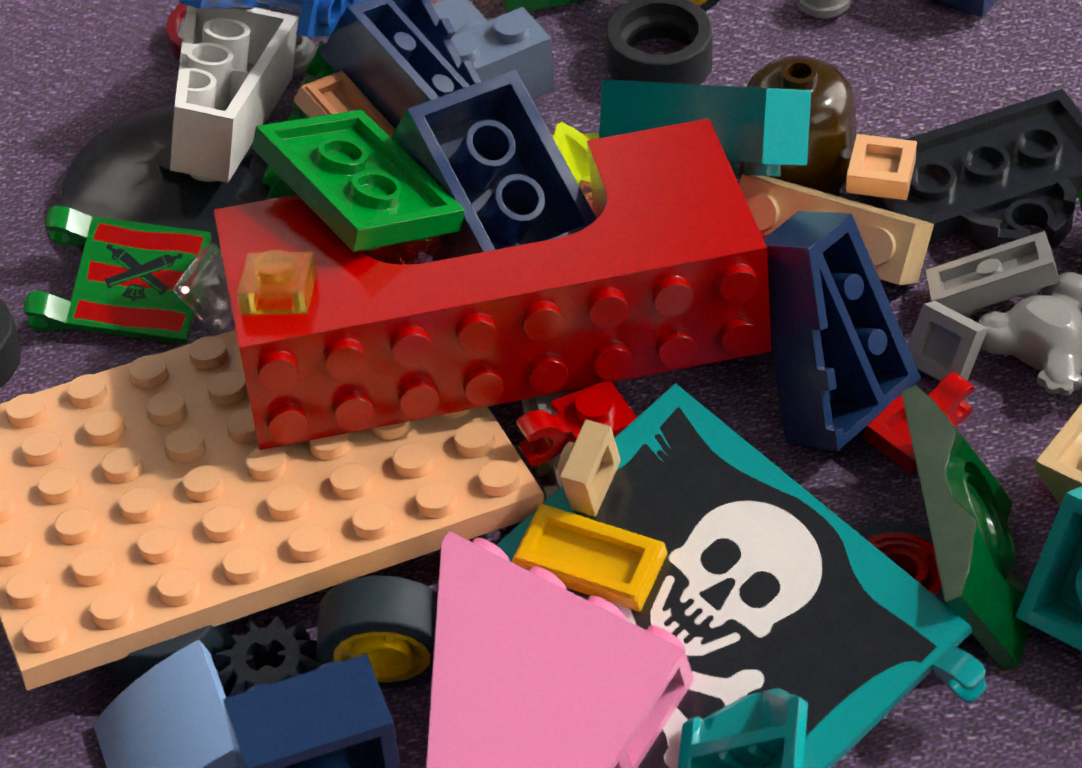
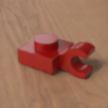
[864,372,974,475]
[517,380,637,466]

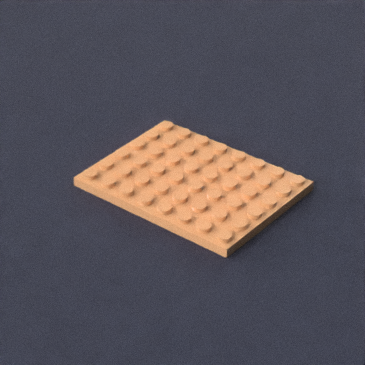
[0,329,545,691]

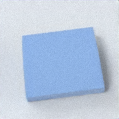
[93,640,237,768]

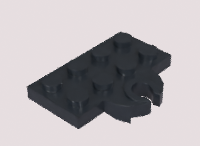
[866,89,1082,250]

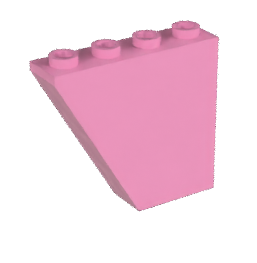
[426,531,694,768]

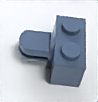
[433,0,554,99]

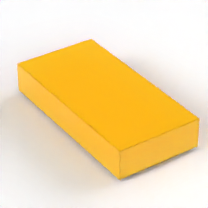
[512,503,667,612]

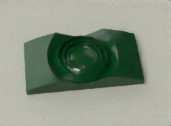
[901,385,1029,672]

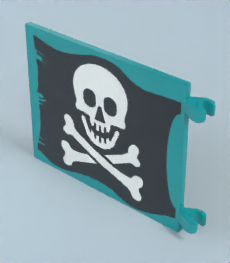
[496,383,987,768]

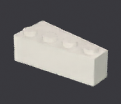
[170,5,298,183]

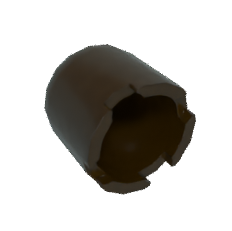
[739,56,856,197]

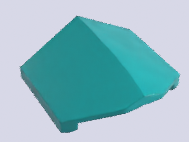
[678,688,808,768]

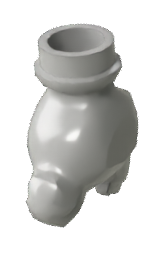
[978,272,1082,396]

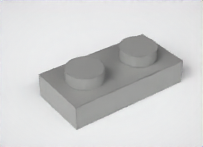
[926,231,1060,317]

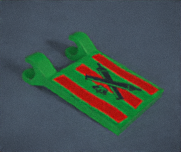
[23,206,212,345]

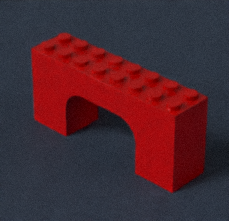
[214,118,771,450]

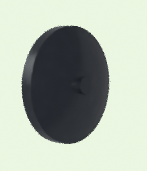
[62,105,271,279]

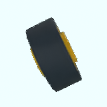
[317,576,438,689]

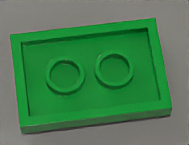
[252,109,465,252]

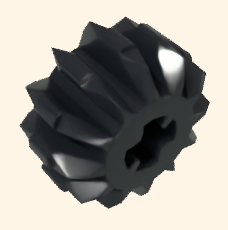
[212,616,322,698]

